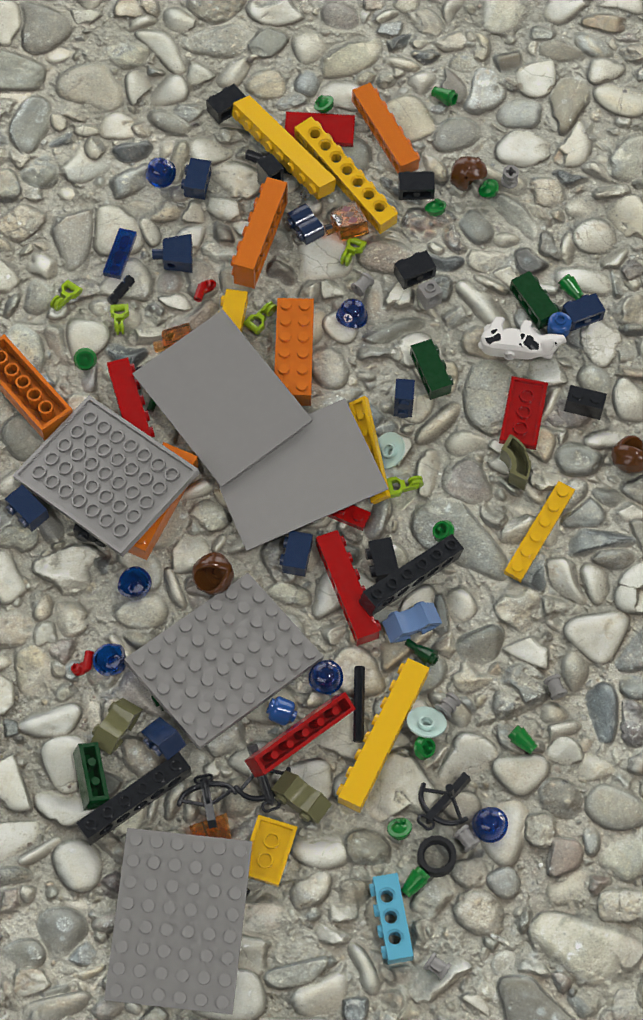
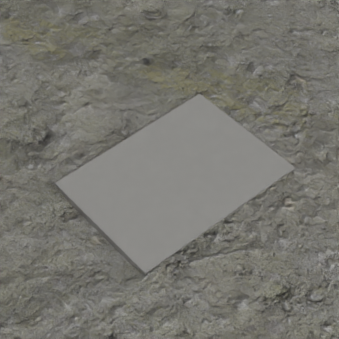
[132,309,313,487]
[216,399,388,551]

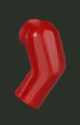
[194,279,216,302]
[71,650,95,676]

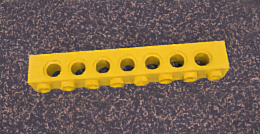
[295,117,398,234]

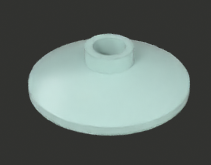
[378,432,405,469]
[406,706,447,738]

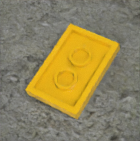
[249,815,298,887]

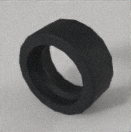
[417,835,457,878]

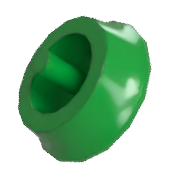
[314,95,334,113]
[478,179,499,199]
[425,198,447,216]
[74,348,97,370]
[432,520,455,542]
[414,736,435,760]
[387,818,412,840]

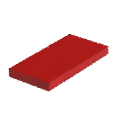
[285,111,355,147]
[499,376,548,450]

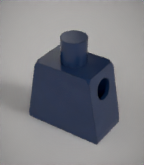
[152,234,193,273]

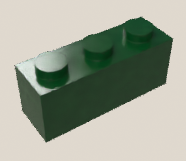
[509,271,559,330]
[410,339,454,400]
[73,742,109,810]

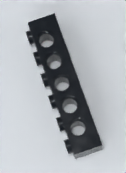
[359,534,464,617]
[76,752,192,846]

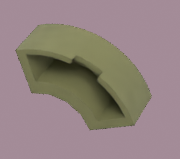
[500,434,531,491]
[90,698,143,755]
[271,770,332,824]

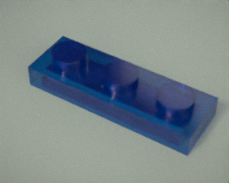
[103,228,137,280]

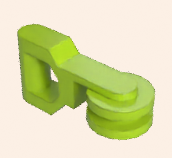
[340,235,367,267]
[50,280,83,311]
[244,301,277,335]
[110,304,129,335]
[387,476,424,498]

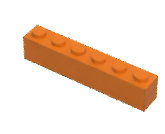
[352,83,420,173]

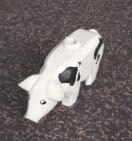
[478,317,567,360]

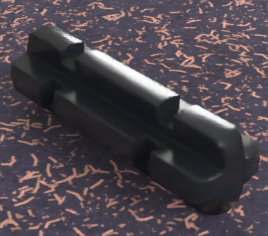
[107,275,135,305]

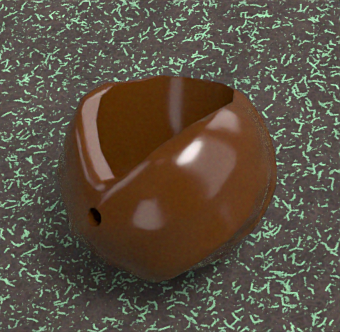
[450,156,488,191]
[611,435,643,474]
[192,552,234,595]

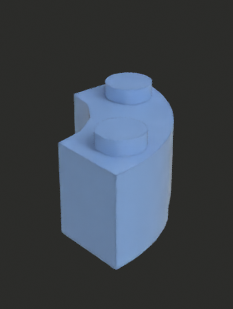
[382,601,442,643]

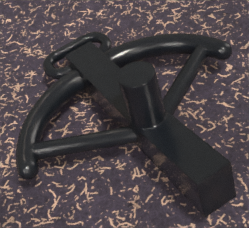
[234,744,291,813]
[417,772,471,831]
[177,773,238,829]

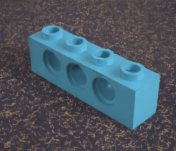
[369,873,414,965]

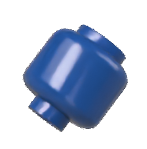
[547,312,572,337]
[266,696,297,726]

